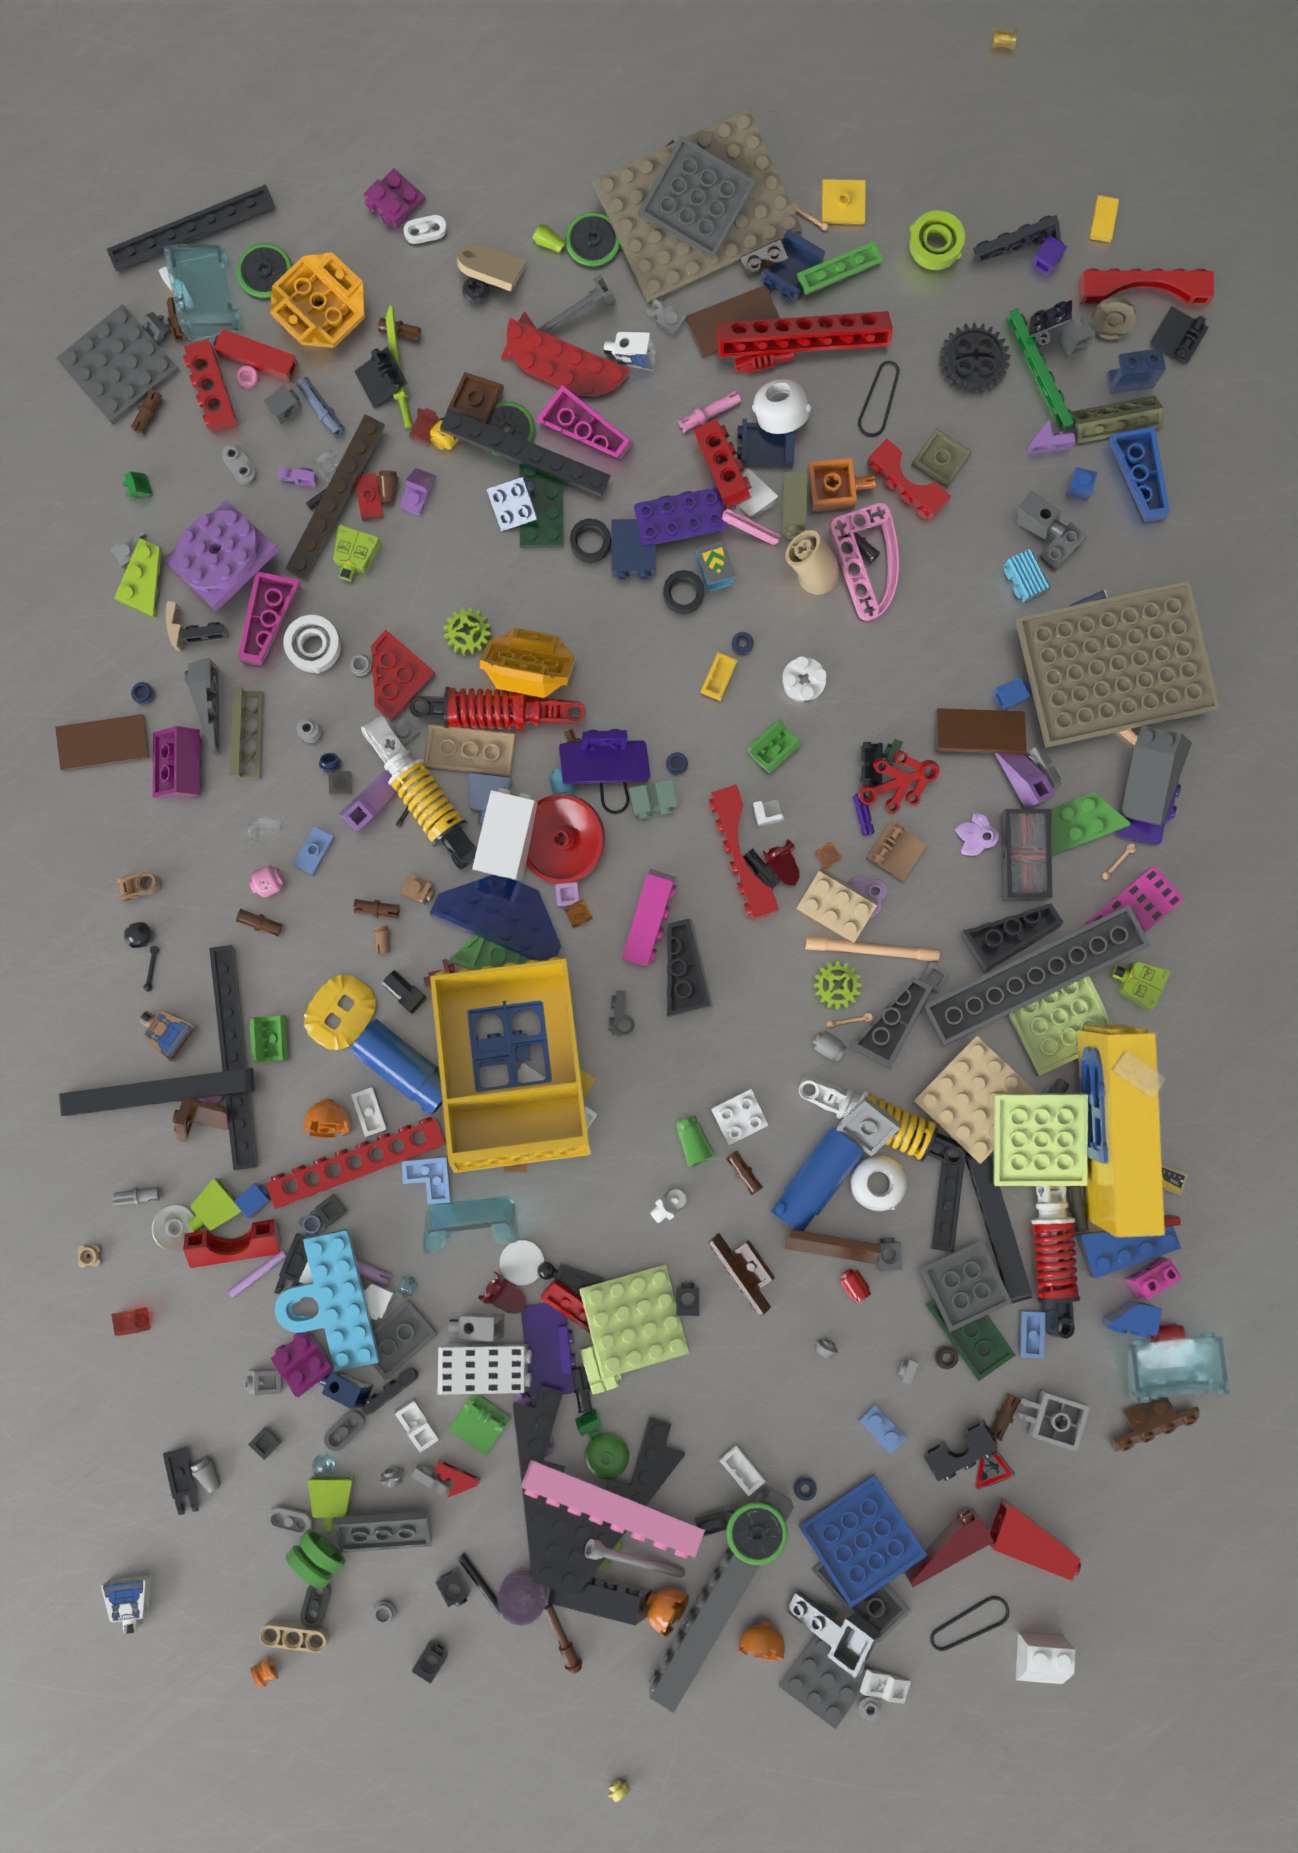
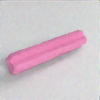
[722,508,780,545]

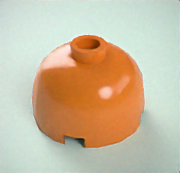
[304,1099,349,1138]
[646,1587,689,1637]
[738,1621,785,1661]

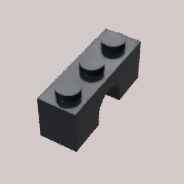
[924,1419,998,1481]

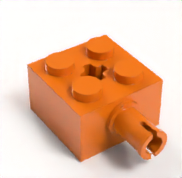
[807,458,876,513]

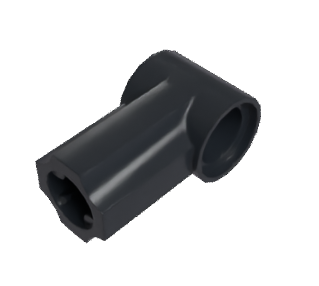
[381,970,427,1014]
[694,1505,738,1537]

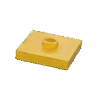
[822,179,866,225]

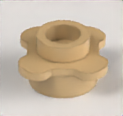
[77,1244,101,1268]

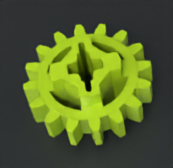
[443,607,491,656]
[813,961,862,1010]

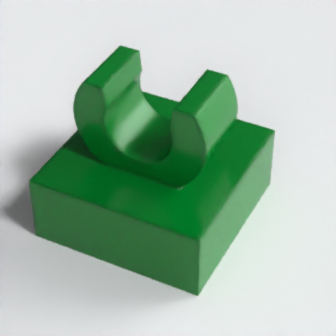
[123,471,152,498]
[575,1409,602,1440]

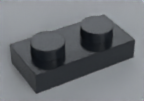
[179,622,229,644]

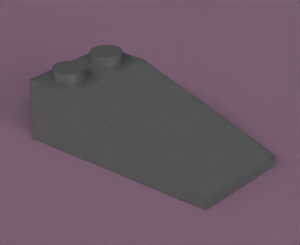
[1121,726,1192,826]
[812,1562,912,1643]

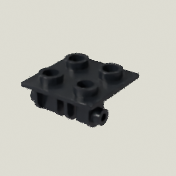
[1029,300,1073,345]
[1150,306,1209,364]
[354,346,408,408]

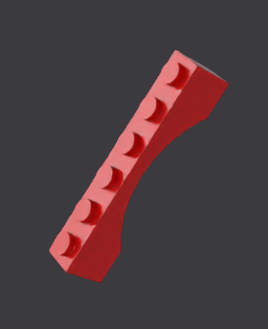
[1079,268,1214,305]
[708,784,779,920]

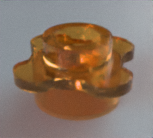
[815,842,842,868]

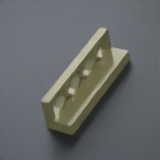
[1072,395,1163,444]
[230,688,264,779]

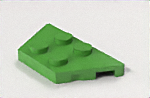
[1051,792,1130,856]
[449,926,528,970]

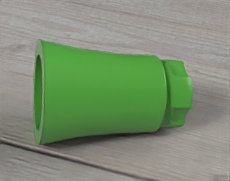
[676,1116,717,1168]

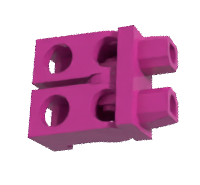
[1125,1256,1182,1300]

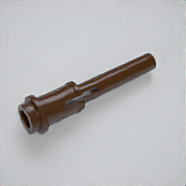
[544,1604,583,1674]

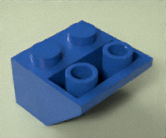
[1102,1300,1162,1339]

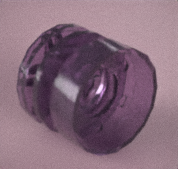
[497,1567,548,1626]

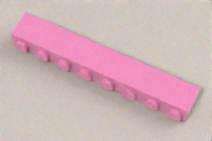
[521,1460,705,1559]

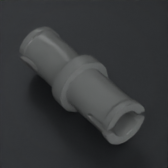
[1066,1186,1089,1232]

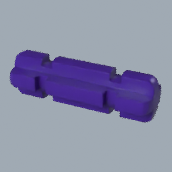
[853,793,874,836]

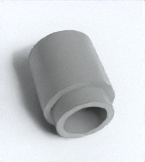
[296,717,322,743]
[812,1030,847,1062]

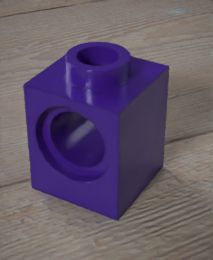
[1032,235,1067,276]

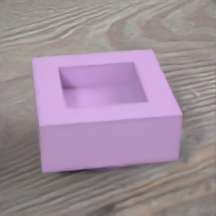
[555,882,580,907]

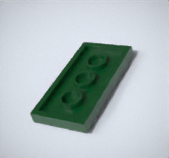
[519,463,564,548]
[925,1299,1016,1381]

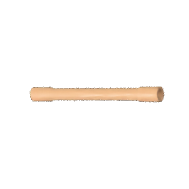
[805,936,940,962]

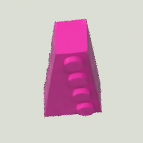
[536,385,634,460]
[622,869,677,967]

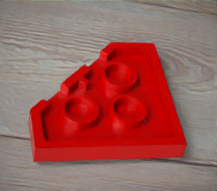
[371,629,436,722]

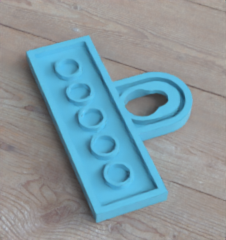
[275,1229,380,1372]

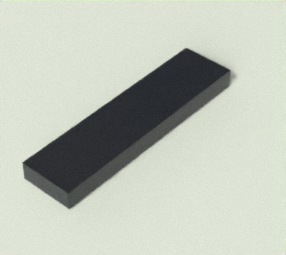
[930,1161,965,1252]

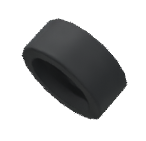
[569,518,611,563]
[663,570,705,615]

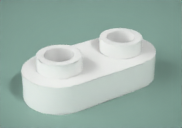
[404,215,447,244]

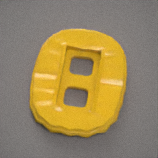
[304,974,376,1050]

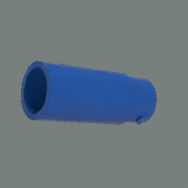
[350,1019,443,1115]
[770,1127,865,1231]

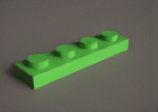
[797,241,883,296]

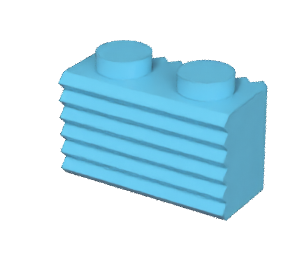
[1004,549,1051,603]

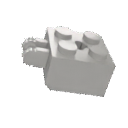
[1016,1390,1090,1452]

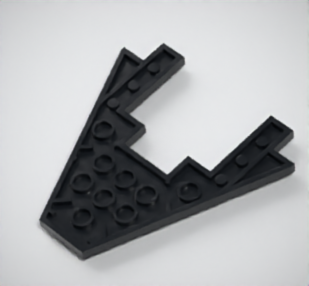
[512,1385,686,1595]

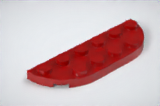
[507,318,630,398]

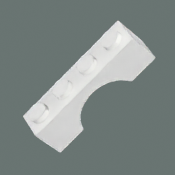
[299,1262,396,1320]

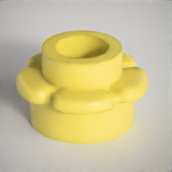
[608,1780,630,1802]

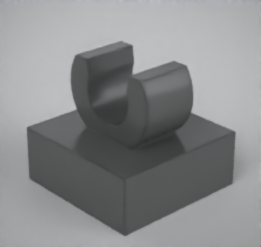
[143,312,171,344]

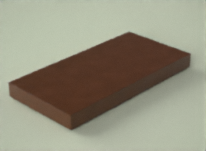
[686,285,780,357]
[936,708,1026,754]
[55,714,150,771]
[785,1229,881,1264]

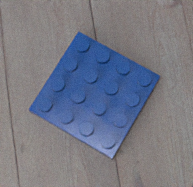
[799,1475,928,1608]

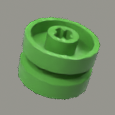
[285,1529,345,1590]

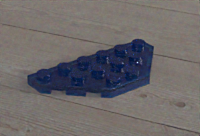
[430,875,561,962]

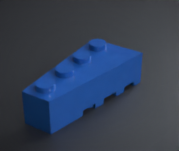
[1108,426,1170,522]
[1075,1226,1181,1278]

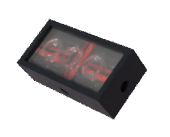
[1001,809,1053,901]

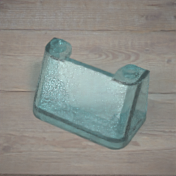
[163,244,241,341]
[423,1196,520,1254]
[1128,1332,1230,1403]

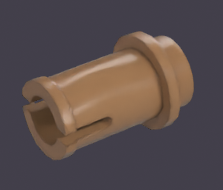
[372,926,391,954]

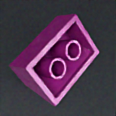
[153,726,201,798]

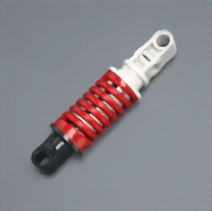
[1031,1186,1080,1339]

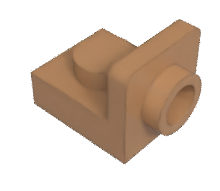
[400,873,435,905]

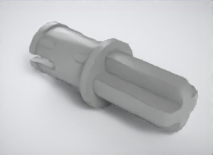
[112,1186,160,1206]

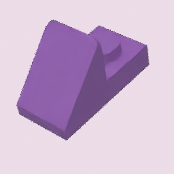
[1027,420,1075,454]
[399,468,436,516]

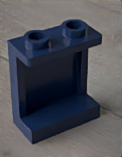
[760,229,825,302]
[1107,348,1166,394]
[737,419,795,469]
[611,519,656,580]

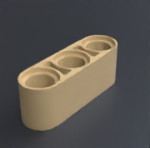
[260,1620,330,1653]

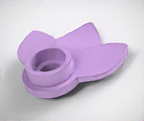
[955,813,999,856]
[849,875,887,919]

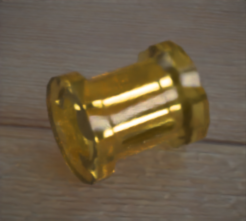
[992,28,1017,50]

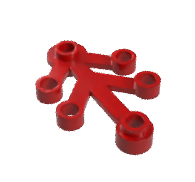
[858,751,940,813]

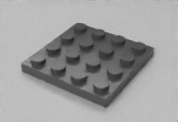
[638,135,756,260]
[56,304,179,424]

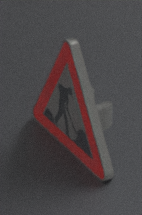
[975,1450,1015,1490]

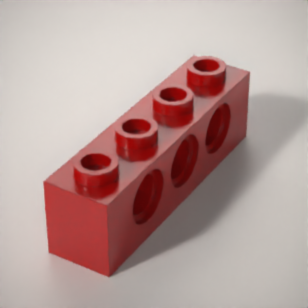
[183,338,239,434]
[693,418,752,509]

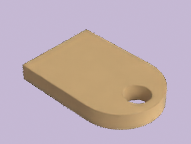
[457,244,527,291]

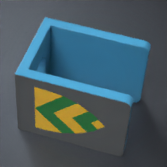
[696,540,735,592]

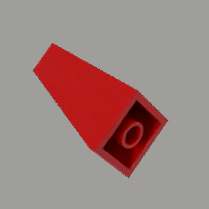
[989,1498,1081,1581]

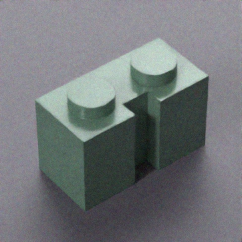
[629,779,677,820]

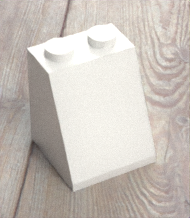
[1016,1632,1075,1684]

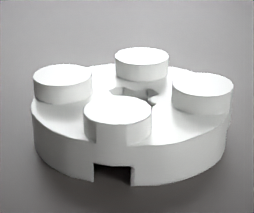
[782,657,826,702]

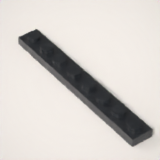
[107,184,275,271]
[440,409,611,497]

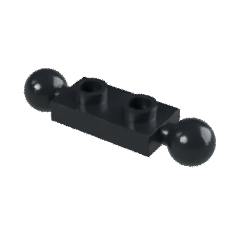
[537,1262,603,1295]

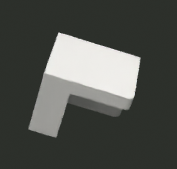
[752,800,784,827]

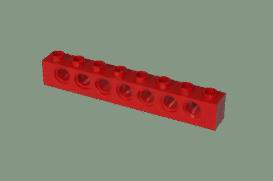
[716,311,893,357]
[266,1117,447,1209]

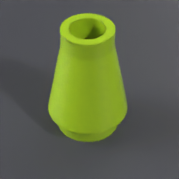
[532,223,566,253]

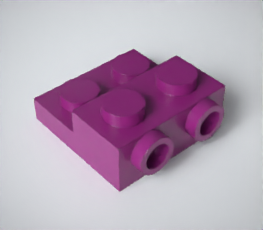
[363,168,426,229]
[271,1331,334,1398]

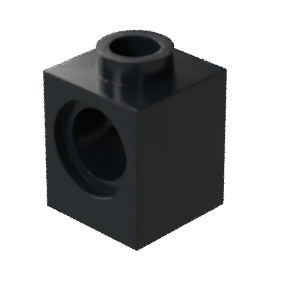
[676,1282,699,1316]
[435,1567,471,1608]
[411,1642,448,1684]

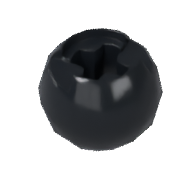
[462,277,489,304]
[124,922,152,948]

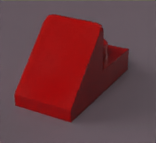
[434,1459,481,1498]

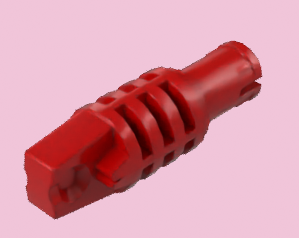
[734,352,795,373]

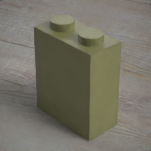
[781,472,807,540]

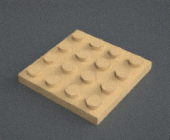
[914,1035,1039,1164]

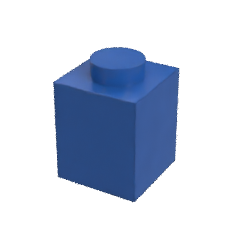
[1066,467,1097,501]
[993,677,1030,711]
[234,1183,272,1219]

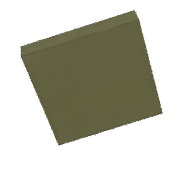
[912,428,972,489]

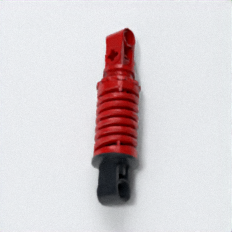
[409,686,586,731]

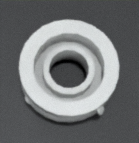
[752,378,811,434]
[283,614,341,674]
[849,1155,907,1211]

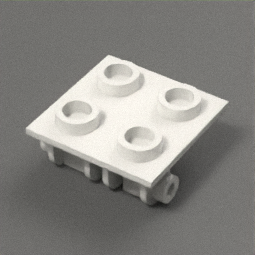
[711,1088,769,1145]

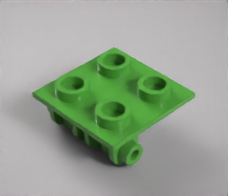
[448,1394,511,1456]

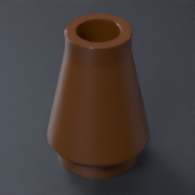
[377,470,399,503]

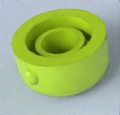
[909,210,965,270]

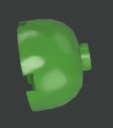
[584,1432,630,1479]

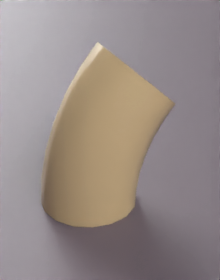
[785,530,840,595]

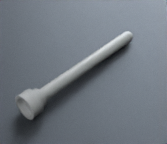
[585,1539,685,1578]

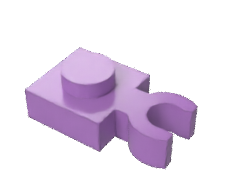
[278,467,318,487]

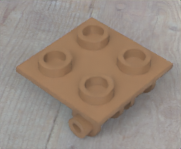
[866,821,928,882]

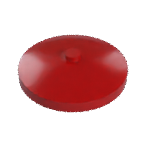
[526,794,605,883]

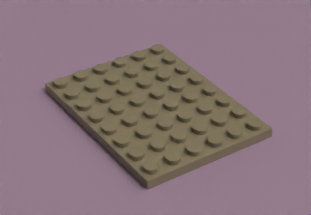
[592,108,803,304]
[1015,580,1221,748]

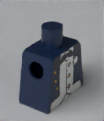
[317,1371,374,1409]

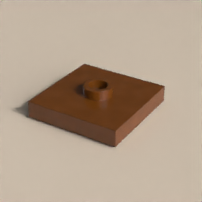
[447,372,504,425]

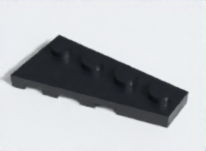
[973,215,1061,263]

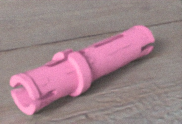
[678,390,741,433]

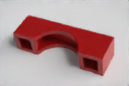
[867,438,951,521]
[183,1219,281,1268]

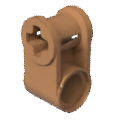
[115,872,162,902]

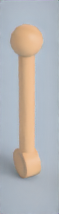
[792,203,829,231]
[1102,843,1136,880]
[827,1013,873,1029]

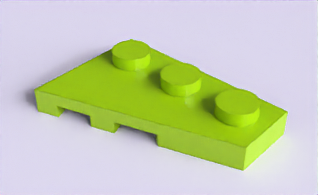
[114,538,162,617]

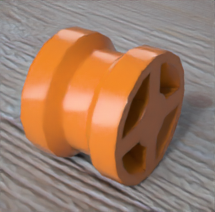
[250,1658,278,1689]

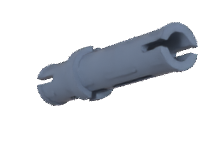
[296,377,345,437]

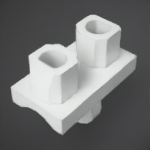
[650,1189,687,1223]

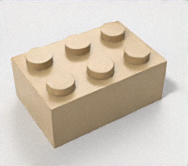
[796,868,878,943]

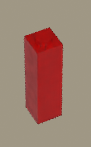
[213,329,298,383]

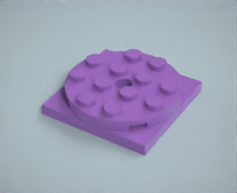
[164,500,279,611]

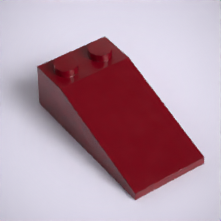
[905,1508,994,1587]

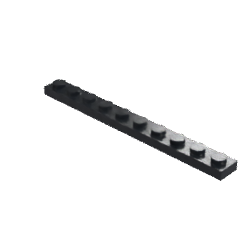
[209,945,257,1170]

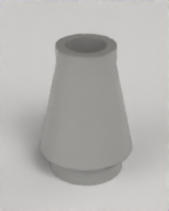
[190,1457,220,1493]

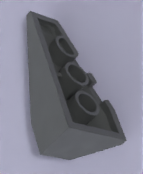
[185,658,220,754]

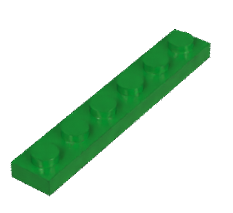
[1006,308,1074,432]

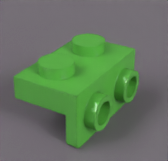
[748,719,801,774]
[250,1015,288,1062]

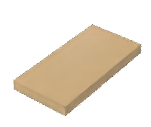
[424,724,516,778]

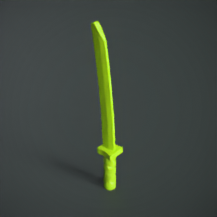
[386,306,413,429]

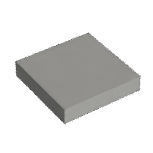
[836,1097,901,1157]

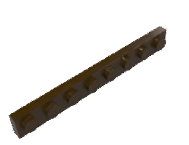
[285,414,385,580]

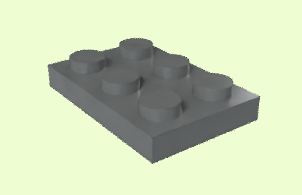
[372,1299,438,1380]

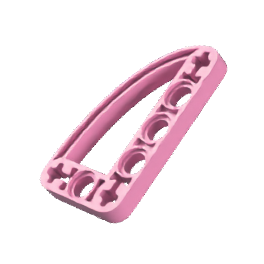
[828,503,899,621]

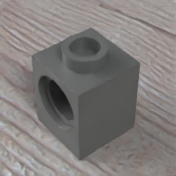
[263,385,301,424]
[876,1238,903,1272]

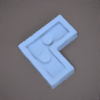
[401,1157,451,1205]

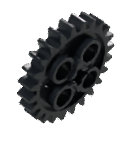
[939,322,1011,394]

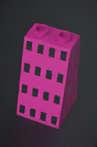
[1085,865,1185,933]

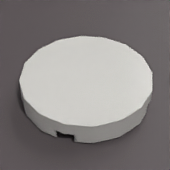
[500,1240,544,1285]

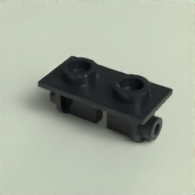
[860,742,883,787]

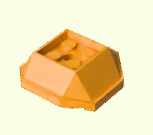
[270,252,365,348]
[479,628,575,698]

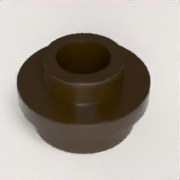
[935,1346,958,1369]

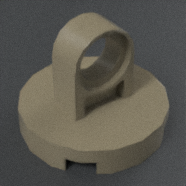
[1092,297,1136,340]

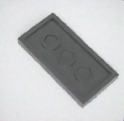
[334,1511,432,1553]

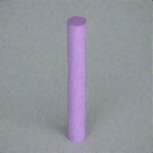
[228,1249,287,1298]

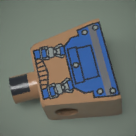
[139,1010,198,1061]

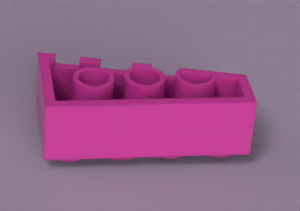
[238,572,301,666]

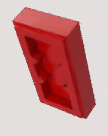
[356,473,384,521]

